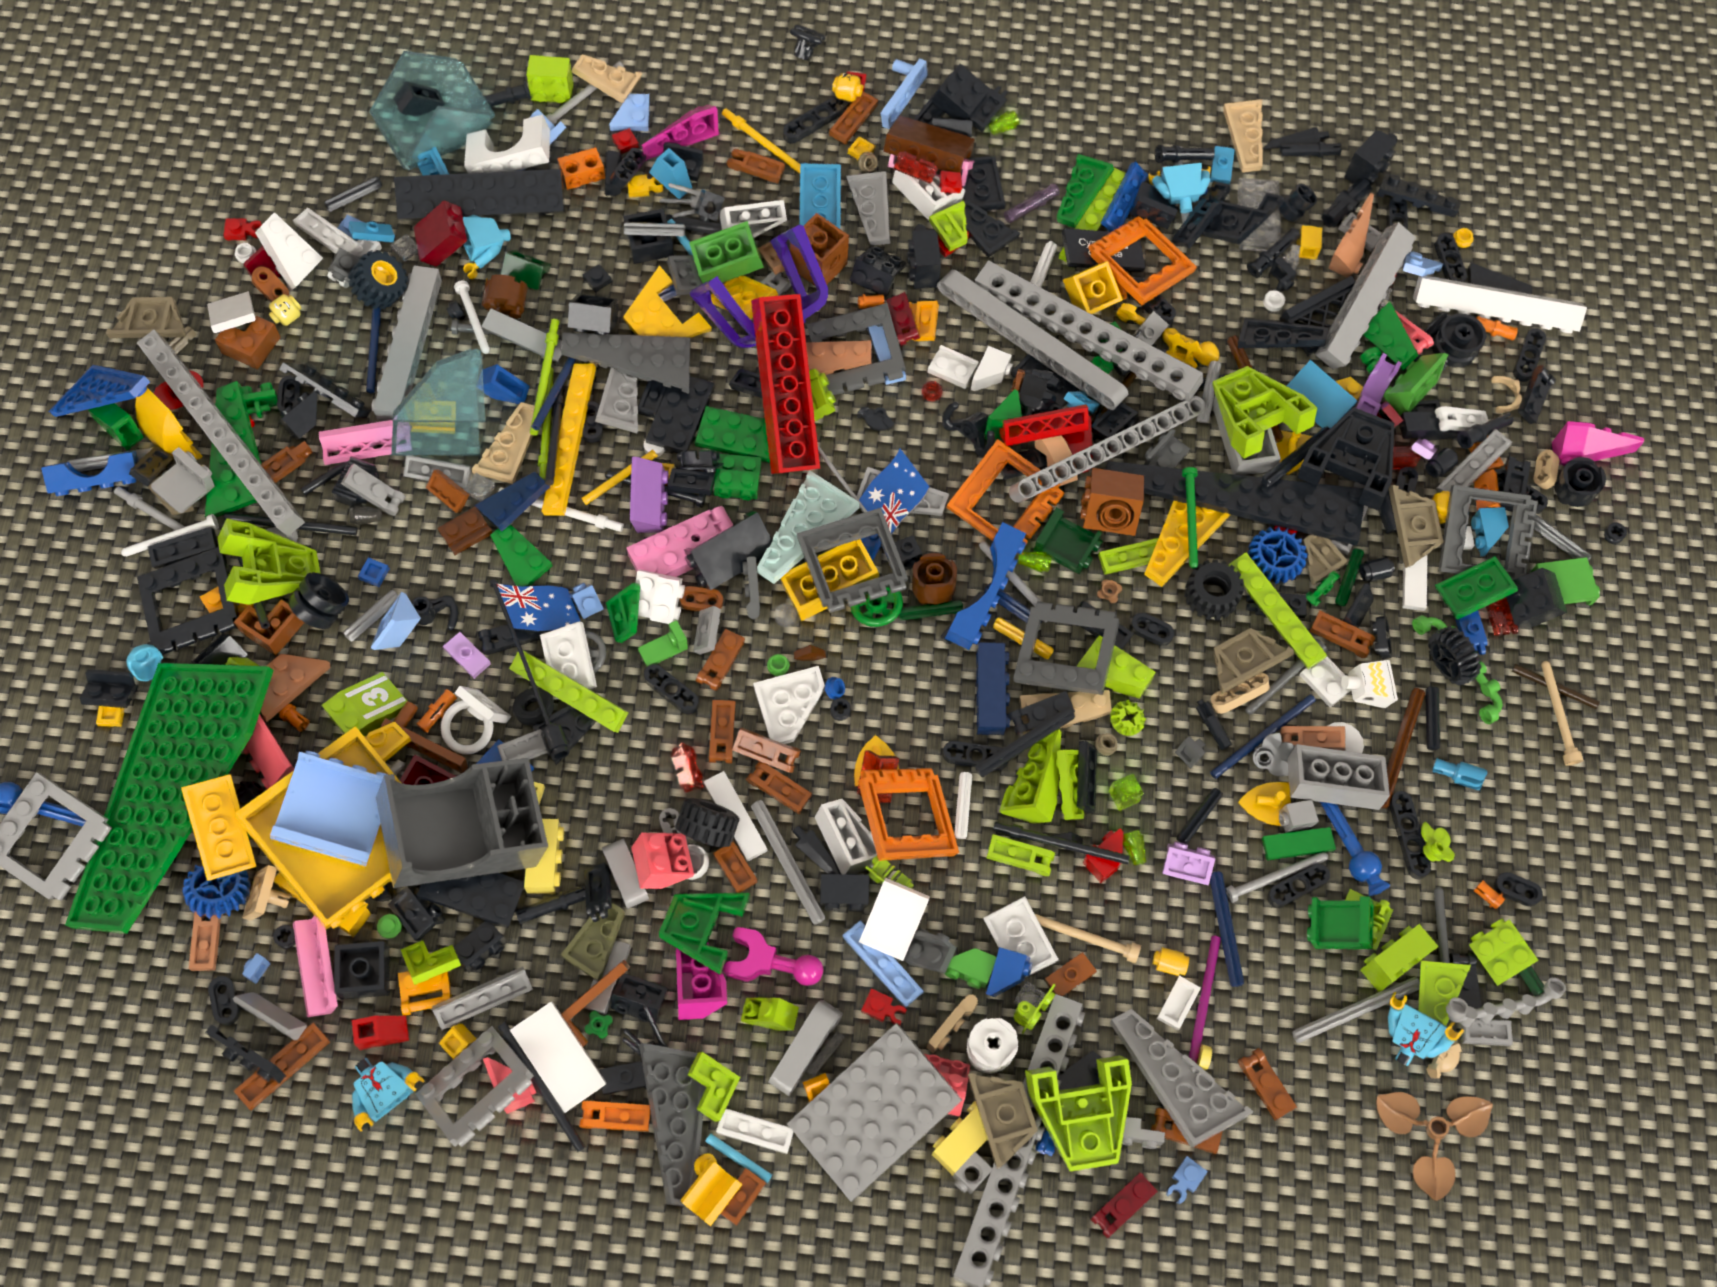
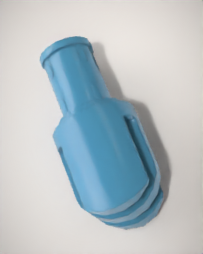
[1432,758,1487,790]

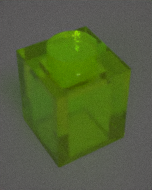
[1109,774,1144,811]

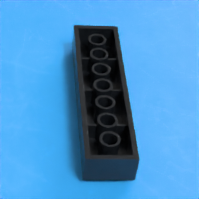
[394,169,565,221]

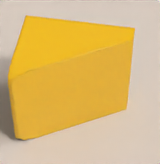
[439,1023,476,1060]

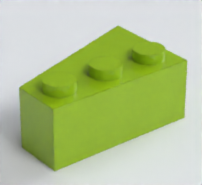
[1076,635,1156,699]
[1360,924,1438,992]

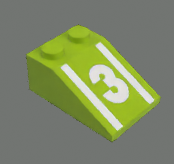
[322,672,407,737]

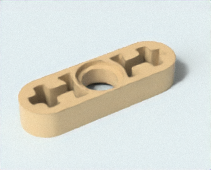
[1210,673,1270,713]

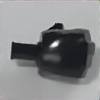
[1019,369,1060,417]

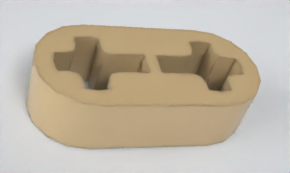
[1534,450,1559,489]

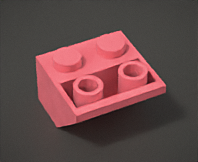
[631,833,694,889]
[924,1054,970,1117]

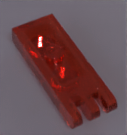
[1486,597,1518,636]

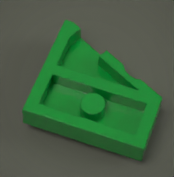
[606,583,640,643]

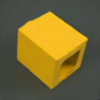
[1296,225,1322,260]

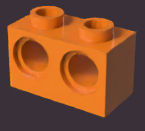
[557,147,605,190]

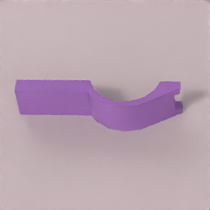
[1355,353,1402,416]

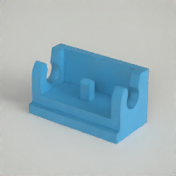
[417,147,449,175]

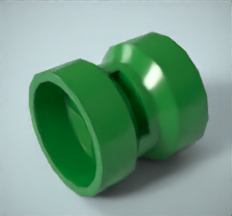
[1360,347,1386,375]

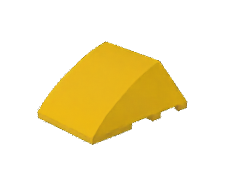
[135,388,203,459]

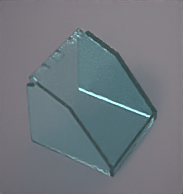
[369,51,495,170]
[391,349,485,456]

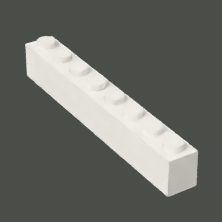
[1413,276,1587,333]

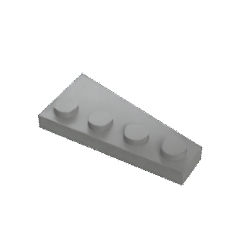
[846,171,890,246]
[595,367,638,433]
[857,467,949,516]

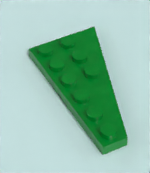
[205,381,261,518]

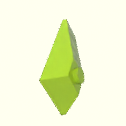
[999,729,1062,824]

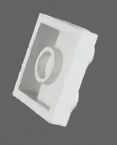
[636,569,685,624]

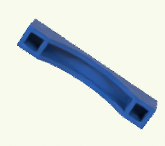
[945,522,1026,650]

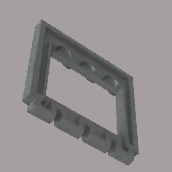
[807,303,906,395]
[1438,485,1538,580]
[797,508,908,613]
[1013,601,1120,695]

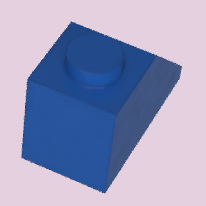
[476,364,530,404]
[986,947,1032,997]

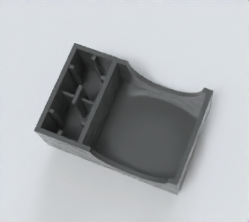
[376,758,548,888]

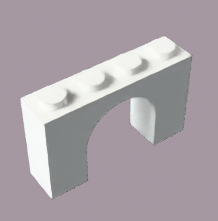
[464,114,550,173]

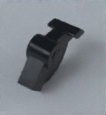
[857,407,895,431]

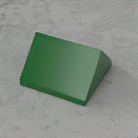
[985,389,1022,440]

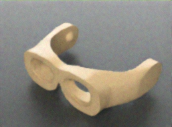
[1491,376,1522,413]

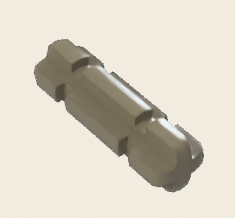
[169,326,196,354]

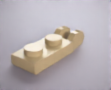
[927,994,978,1053]

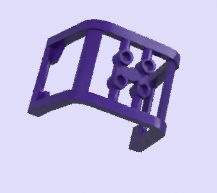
[690,225,828,348]

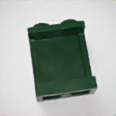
[1034,507,1103,575]

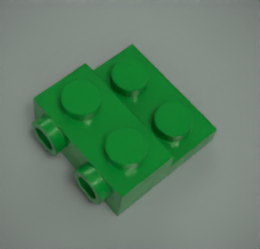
[714,454,762,500]

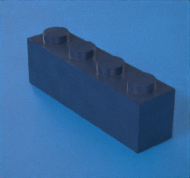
[976,642,1010,735]

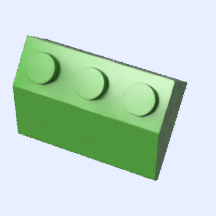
[689,221,764,284]
[1383,353,1448,416]

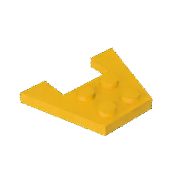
[623,266,712,338]

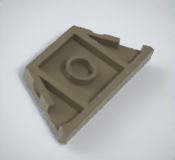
[105,297,186,338]
[1388,485,1444,568]
[1213,628,1294,694]
[967,1073,1038,1169]

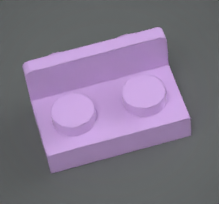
[1162,841,1215,885]

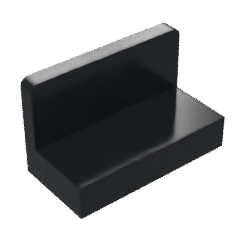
[190,633,247,665]

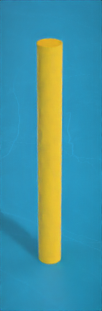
[581,449,658,505]

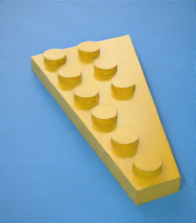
[1144,500,1230,587]

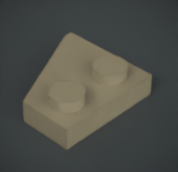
[1301,535,1348,586]

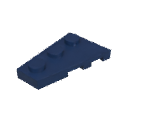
[474,472,550,531]

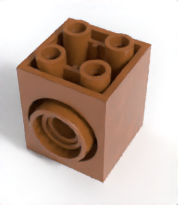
[790,213,849,285]
[1080,468,1144,536]

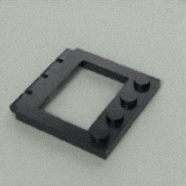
[137,547,239,655]

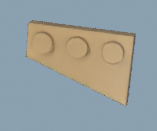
[571,54,642,104]

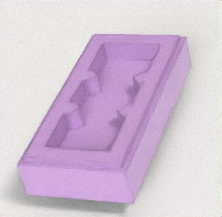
[1412,438,1438,460]
[443,632,491,678]

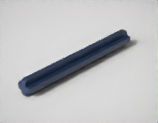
[1210,871,1244,987]

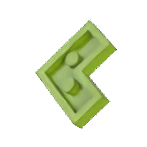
[401,940,461,985]
[687,1052,740,1122]

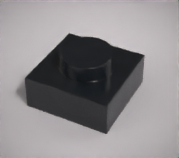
[582,264,612,293]

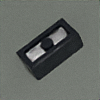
[1343,583,1374,628]

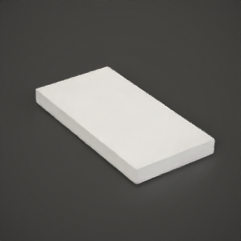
[510,1001,607,1113]

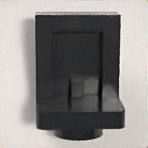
[1270,256,1297,292]

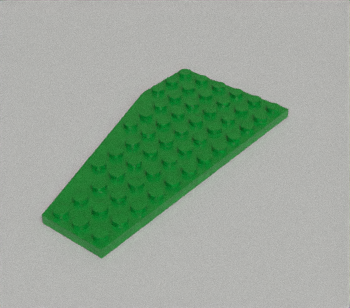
[65,663,274,934]

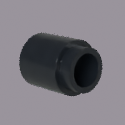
[1425,448,1458,478]
[1359,556,1395,582]

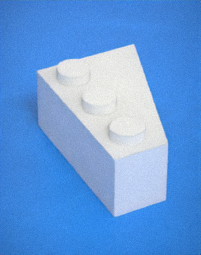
[892,158,965,220]
[719,200,787,238]
[255,212,323,291]
[815,799,877,875]

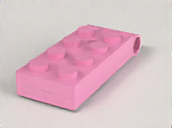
[626,506,733,577]

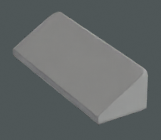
[403,454,473,488]
[584,941,631,1016]
[233,992,307,1041]

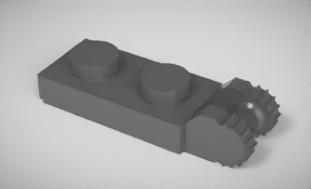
[743,556,760,619]

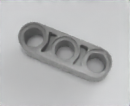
[602,839,649,909]

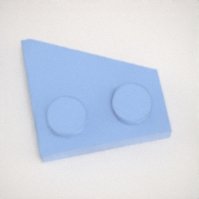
[610,94,650,131]
[1403,251,1443,277]

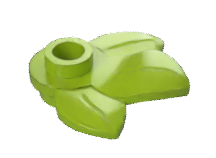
[1421,822,1455,862]

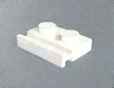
[928,345,979,389]
[1300,657,1351,708]

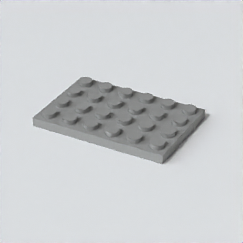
[787,1024,963,1202]

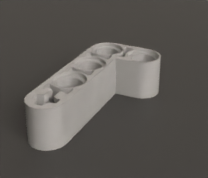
[768,1000,843,1096]

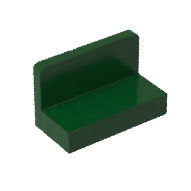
[500,250,551,290]

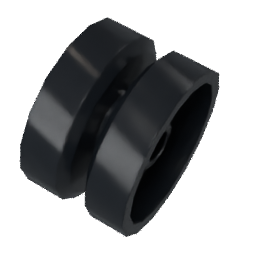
[1432,314,1487,368]
[288,572,349,629]

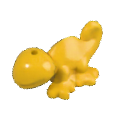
[1162,328,1220,369]

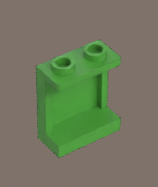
[1530,557,1600,605]

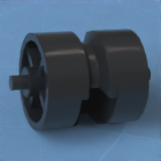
[1278,183,1317,223]

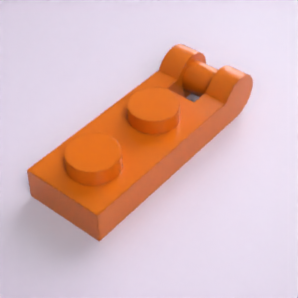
[579,1101,651,1132]

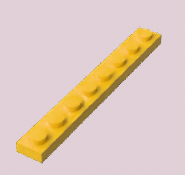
[542,363,596,516]

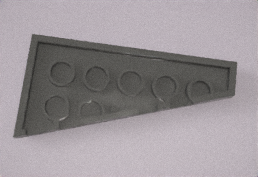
[561,333,690,393]
[639,1043,710,1207]

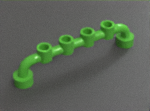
[1412,615,1503,724]

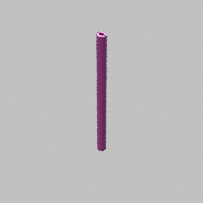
[1189,936,1221,1064]

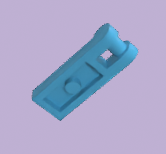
[1063,391,1100,414]

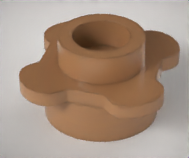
[1097,579,1122,604]

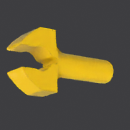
[1116,303,1146,325]

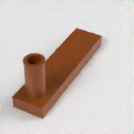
[381,701,468,774]
[561,960,630,1047]

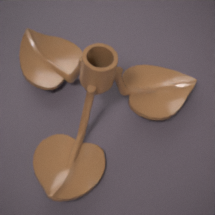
[1376,1092,1493,1201]

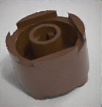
[482,274,528,319]
[912,553,957,604]

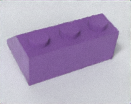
[630,457,669,533]

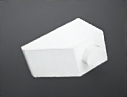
[971,346,1013,391]

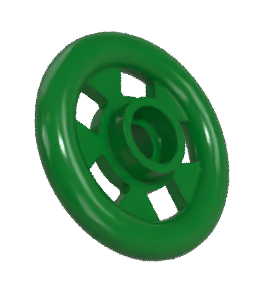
[851,587,903,627]

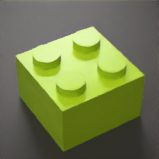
[527,55,574,103]

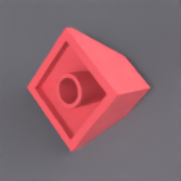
[483,1057,537,1114]

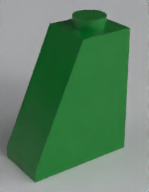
[87,403,144,451]

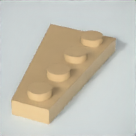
[1223,99,1263,173]
[471,402,535,484]
[1019,690,1112,735]

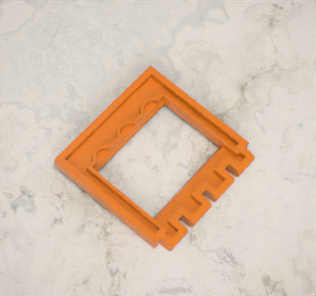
[1088,216,1197,305]
[946,439,1065,554]
[858,768,959,861]

